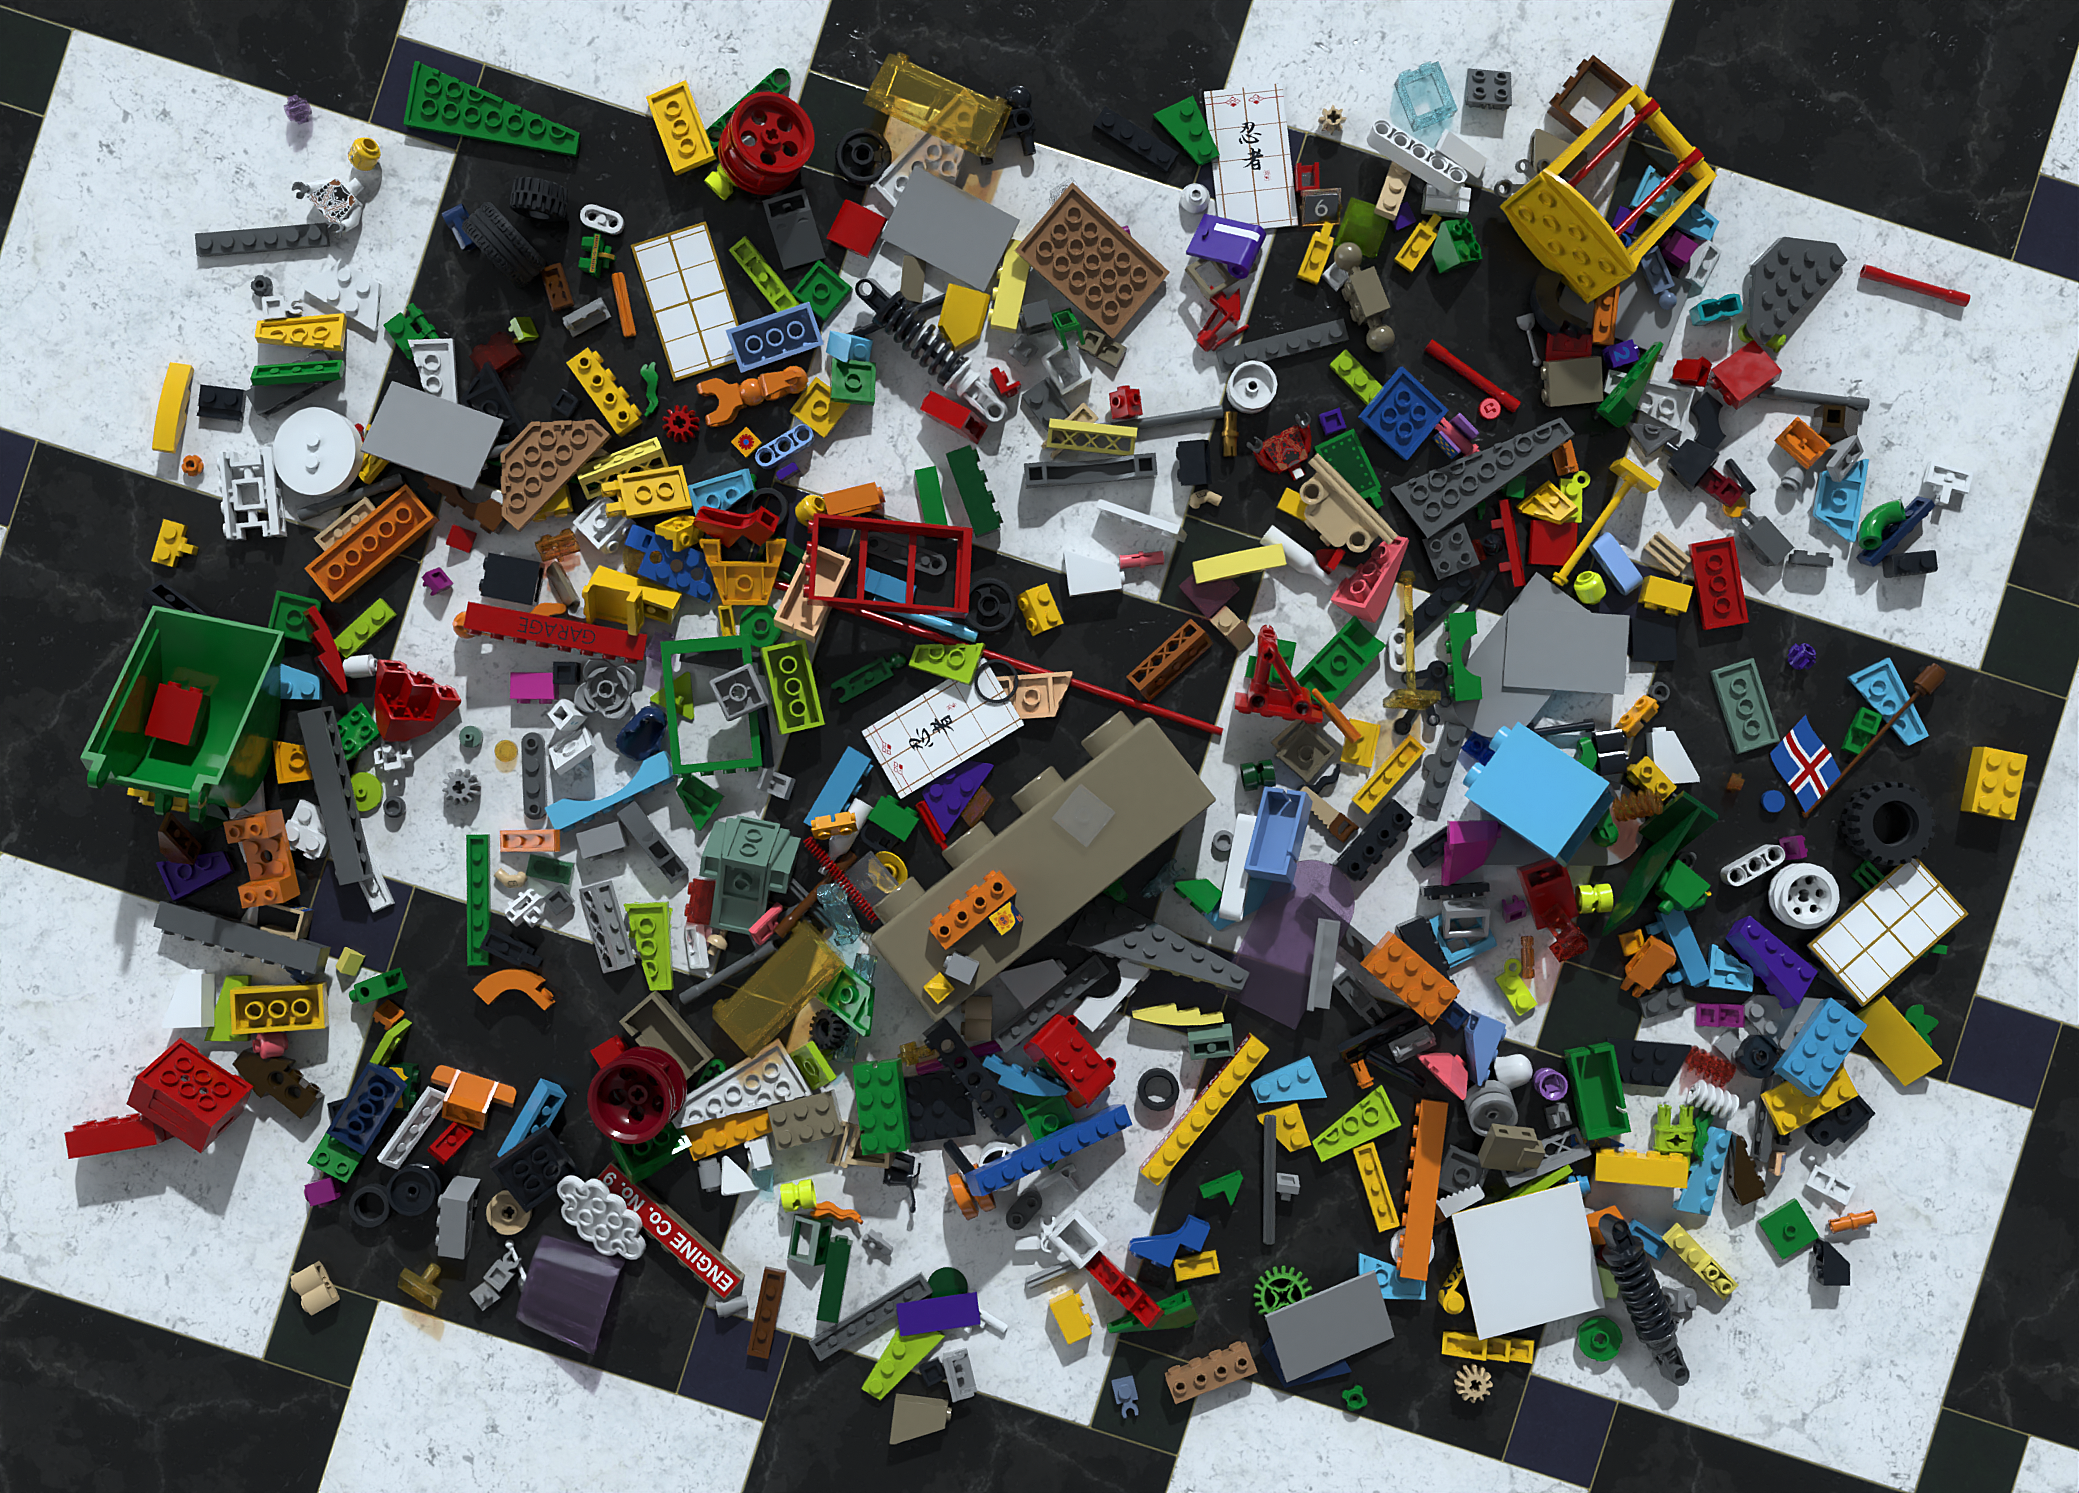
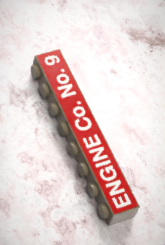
[596,1159,745,1300]

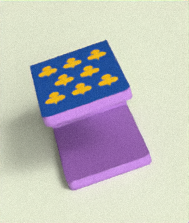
[1432,413,1479,459]

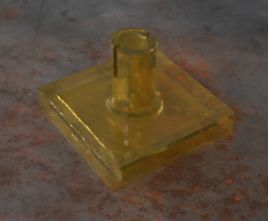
[398,1263,443,1310]

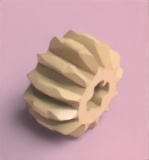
[1454,1363,1493,1403]

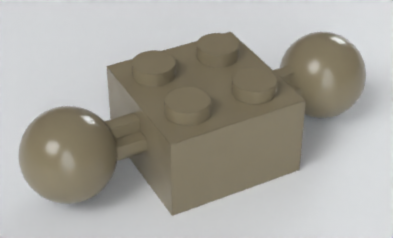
[1334,242,1395,352]

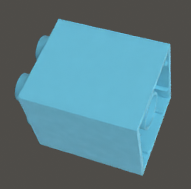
[1463,722,1617,867]

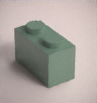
[1187,1023,1235,1060]

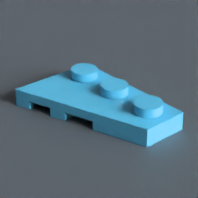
[1358,1253,1426,1300]

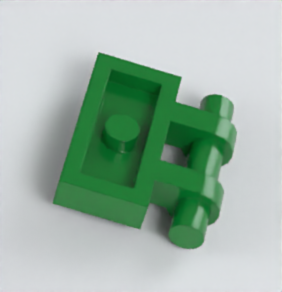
[383,303,440,361]

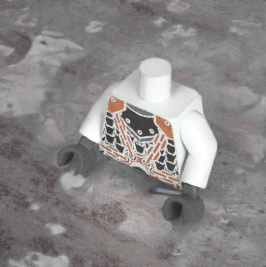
[292,178,365,239]

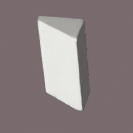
[1678,240,1722,290]

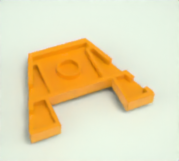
[699,539,787,605]

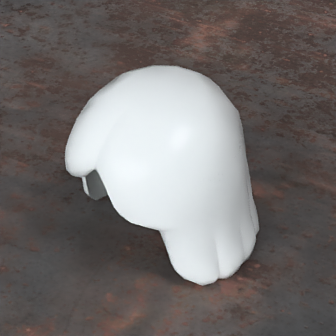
[1494,1054,1533,1091]

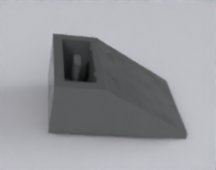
[762,188,826,270]

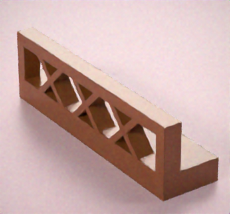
[1126,619,1214,702]

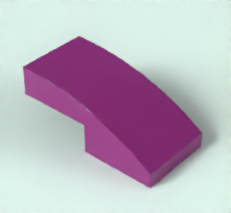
[1696,1003,1745,1028]

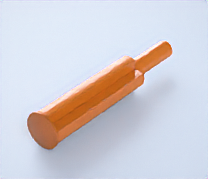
[1312,688,1361,744]

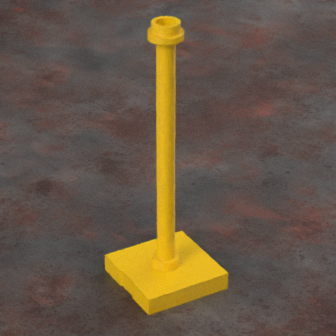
[1552,457,1661,587]

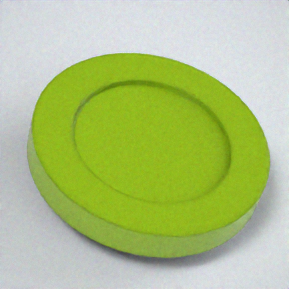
[350,772,383,811]

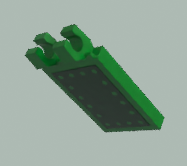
[1313,429,1384,510]

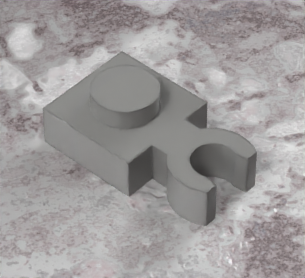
[483,1250,522,1292]

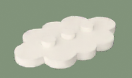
[557,1175,646,1260]

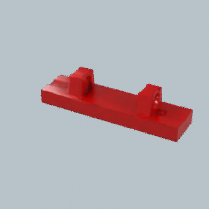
[1491,499,1526,587]

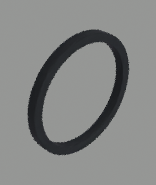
[974,659,1019,703]

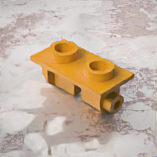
[1614,695,1659,739]
[811,811,858,840]

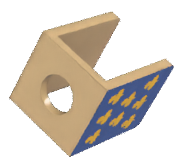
[260,902,314,940]

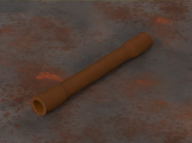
[773,850,858,939]

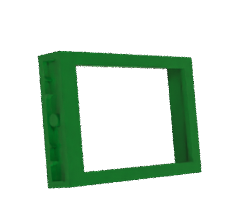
[660,634,762,779]

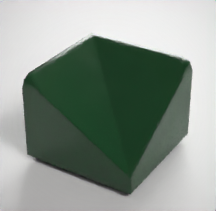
[201,804,230,831]

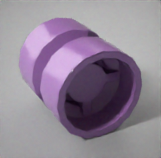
[1532,1068,1568,1101]

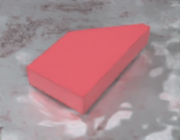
[748,902,783,946]

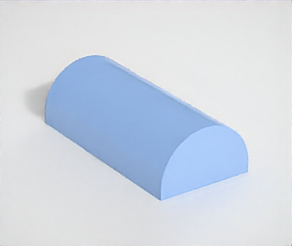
[726,302,824,373]

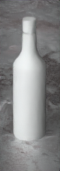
[1259,525,1334,586]
[818,798,874,876]

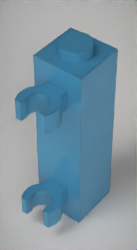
[1645,909,1712,987]

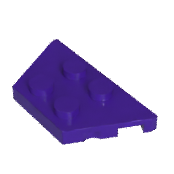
[922,760,994,835]

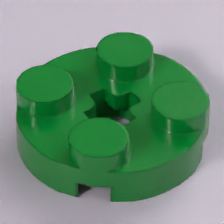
[739,605,783,648]
[1577,1315,1623,1362]

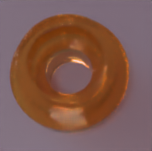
[1726,773,1745,794]

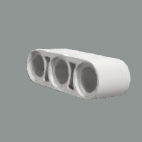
[1720,844,1785,886]

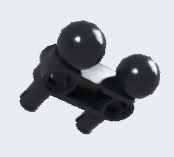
[971,86,1036,166]

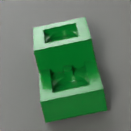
[1841,707,1882,757]

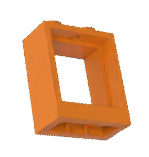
[823,482,886,516]

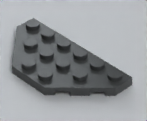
[1747,237,1848,346]

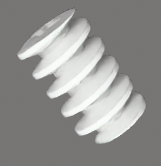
[1687,1080,1739,1121]

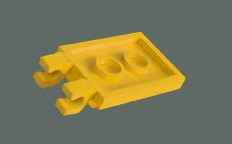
[600,465,692,519]

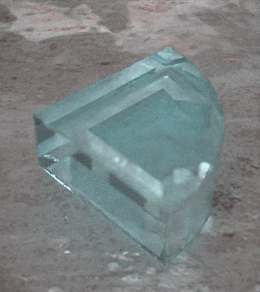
[752,1169,774,1192]

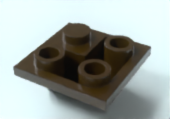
[1813,404,1859,453]

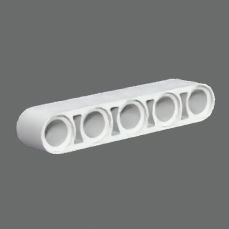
[1367,119,1467,196]
[1219,813,1257,922]

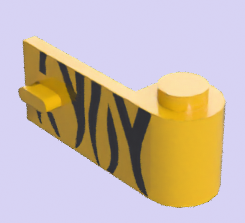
[1438,1256,1465,1314]

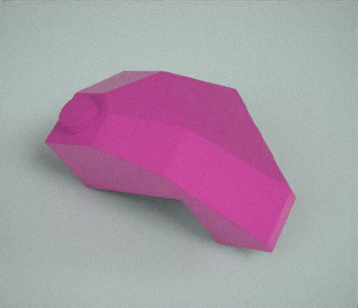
[1441,820,1502,886]

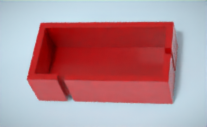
[64,1112,175,1159]

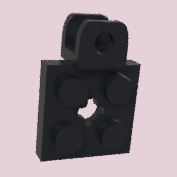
[1804,1094,1876,1147]

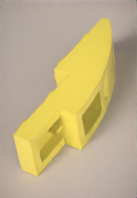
[1662,1222,1739,1301]

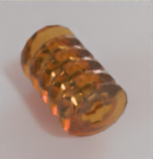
[1612,788,1663,822]

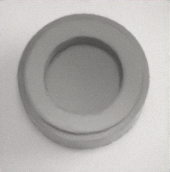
[1212,830,1234,852]

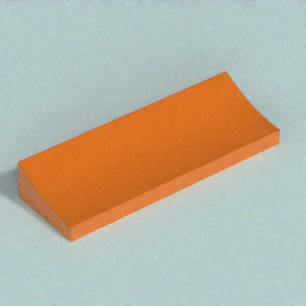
[304,484,440,604]

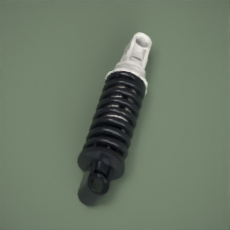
[855,278,1007,422]

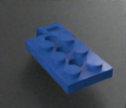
[624,524,716,603]

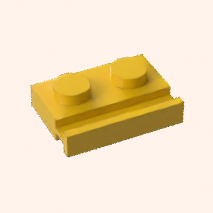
[1339,718,1381,768]

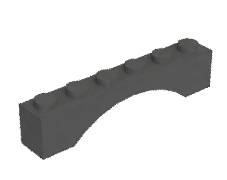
[1024,453,1158,489]

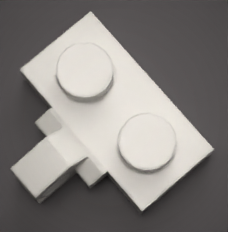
[1923,461,1974,506]

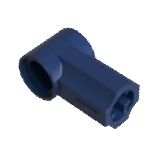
[442,203,477,251]

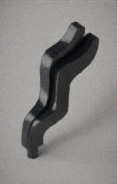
[1296,764,1341,795]

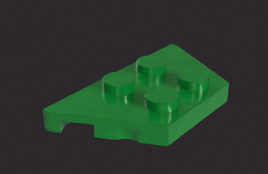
[808,964,876,1037]
[1012,1092,1075,1170]

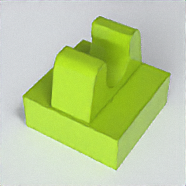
[509,317,539,343]

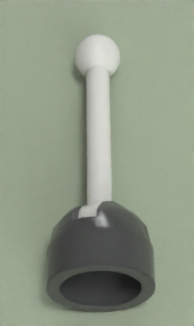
[505,1240,537,1292]

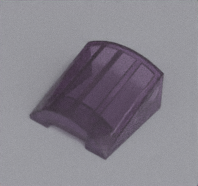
[516,1235,626,1355]

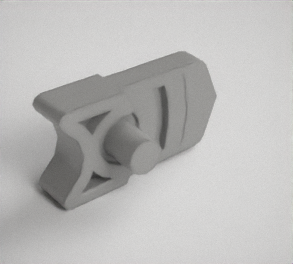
[568,605,599,625]
[862,1229,893,1255]

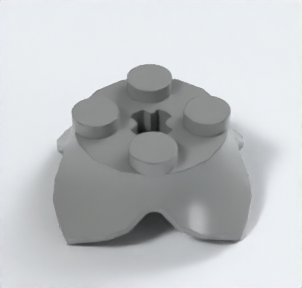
[574,658,637,720]

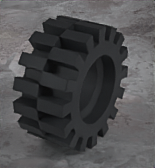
[809,1009,849,1050]

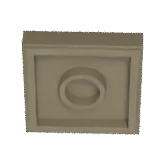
[1275,722,1336,784]

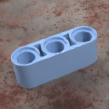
[755,424,815,469]
[1589,532,1644,596]

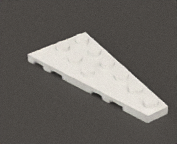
[672,1038,813,1129]

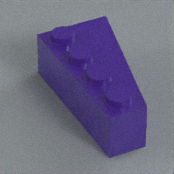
[1725,916,1818,1010]

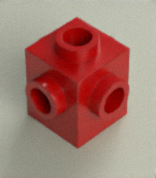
[1109,385,1143,420]

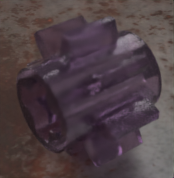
[284,94,312,125]

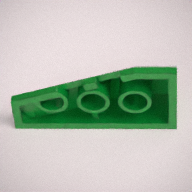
[1596,341,1664,427]

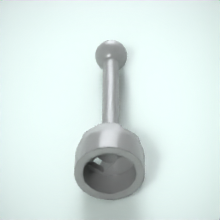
[1516,313,1541,367]

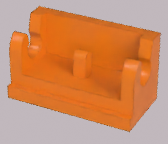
[1774,416,1831,470]

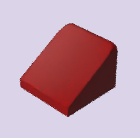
[446,524,477,553]

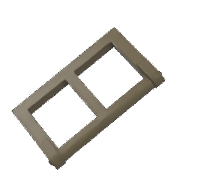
[1185,258,1257,300]

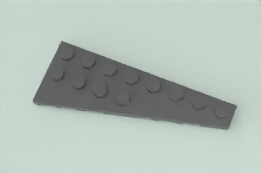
[1390,418,1575,541]
[1066,893,1250,993]

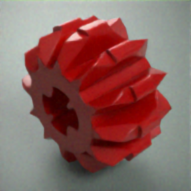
[662,405,700,443]

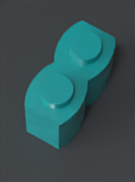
[1689,294,1743,326]

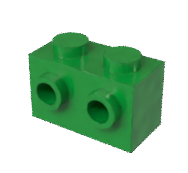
[868,794,920,842]

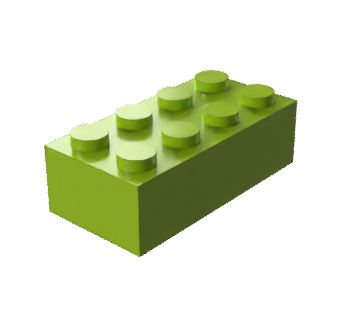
[759,639,825,735]

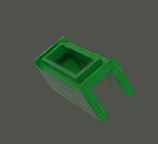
[1052,307,1086,351]

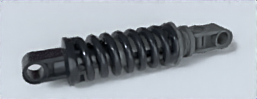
[1598,1213,1690,1386]

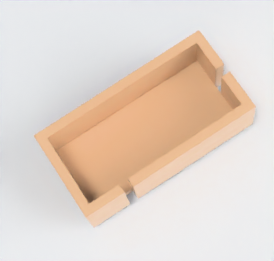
[774,545,851,644]

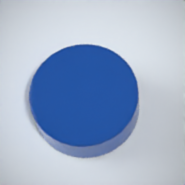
[1761,790,1785,812]

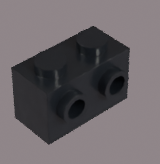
[1176,439,1212,486]

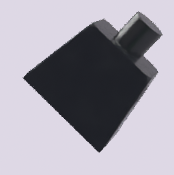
[1662,439,1720,492]

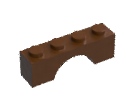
[423,475,508,534]

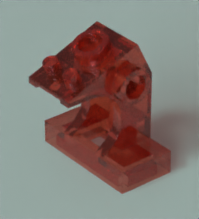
[1540,903,1589,963]

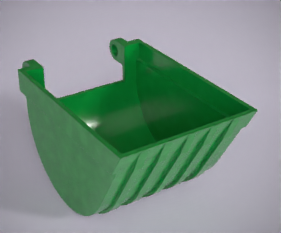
[80,605,285,823]

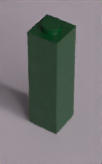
[816,1235,853,1324]

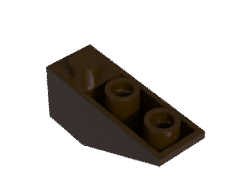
[1726,1132,1766,1206]

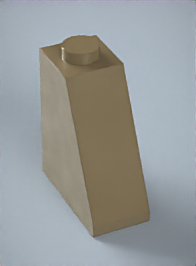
[1530,129,1590,178]
[890,1393,952,1444]

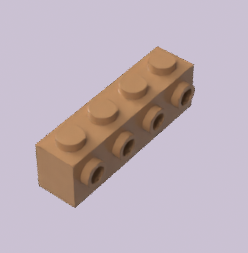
[1165,1341,1257,1404]

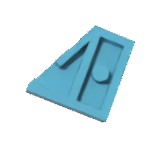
[1706,944,1754,992]

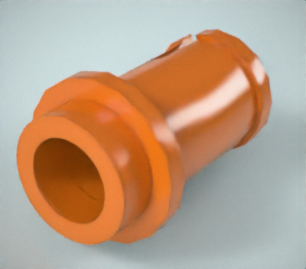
[1351,1059,1374,1089]

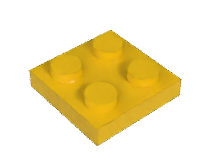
[790,377,851,439]

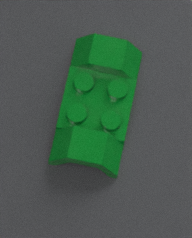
[1295,615,1386,708]

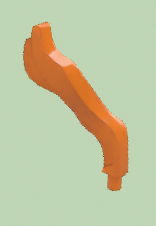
[810,1201,864,1225]

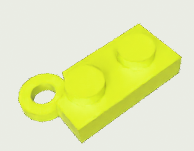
[1559,471,1590,524]
[1494,958,1538,1016]

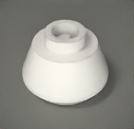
[1180,183,1210,213]

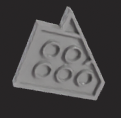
[1742,994,1846,1057]

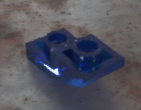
[1461,731,1495,766]

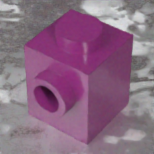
[1660,231,1698,268]
[304,1176,343,1208]

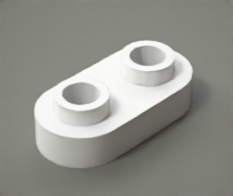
[580,204,625,235]
[1388,628,1412,672]

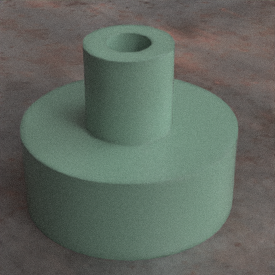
[459,726,483,748]

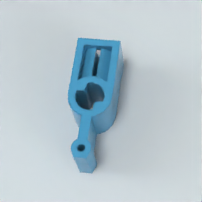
[856,567,917,603]

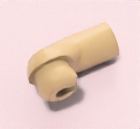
[1189,489,1222,509]
[494,868,528,888]

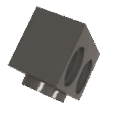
[1019,299,1053,336]

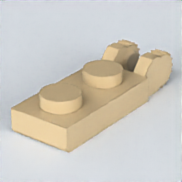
[1041,402,1099,460]

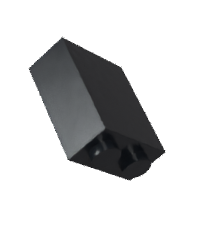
[479,553,545,607]

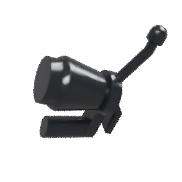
[882,1152,921,1213]

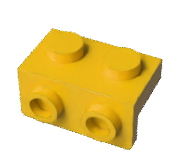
[1016,583,1063,636]
[1626,756,1676,803]

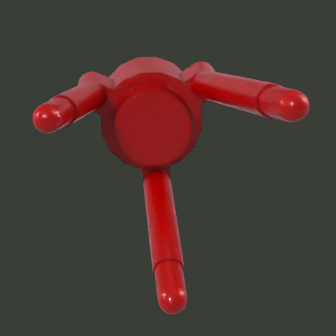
[1195,309,1249,352]

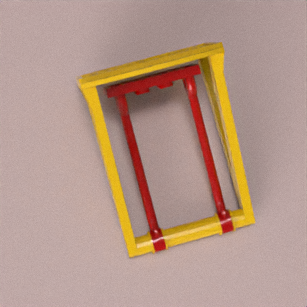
[1499,84,1717,304]

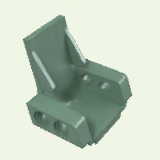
[699,815,801,935]

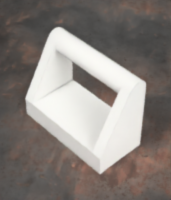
[1041,339,1092,397]
[1048,1209,1107,1269]

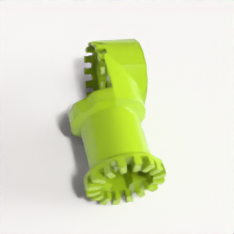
[1738,323,1786,353]

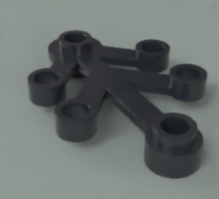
[1389,660,1452,735]

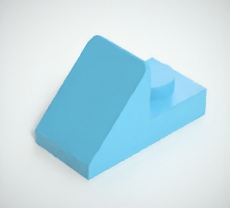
[826,330,873,363]

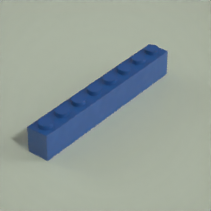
[964,1104,1133,1196]

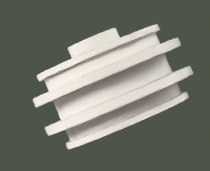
[1768,863,1840,929]

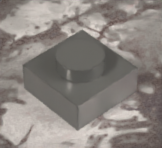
[543,884,575,916]

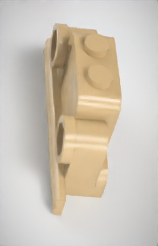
[1300,453,1398,552]

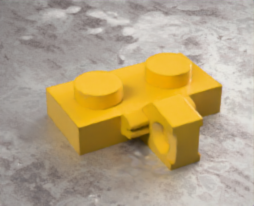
[151,519,199,568]

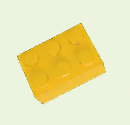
[1960,747,2028,820]

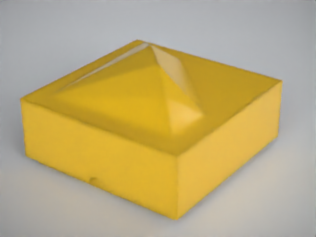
[923,972,955,1004]

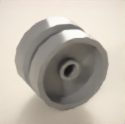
[1464,1080,1518,1137]

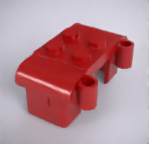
[1023,1014,1116,1109]

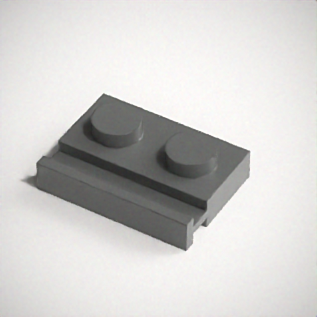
[1022,377,1073,431]

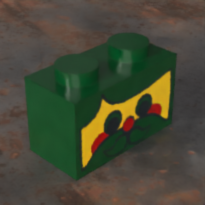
[386,1061,421,1111]

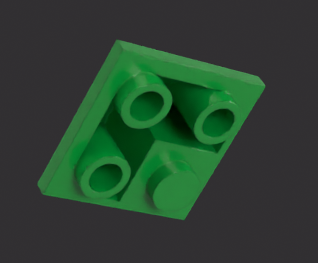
[1432,218,1483,273]
[1172,878,1223,914]

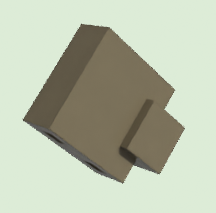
[1478,1124,1546,1172]

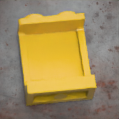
[582,578,645,636]

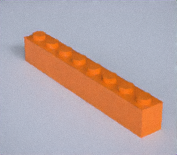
[1396,1098,1448,1281]

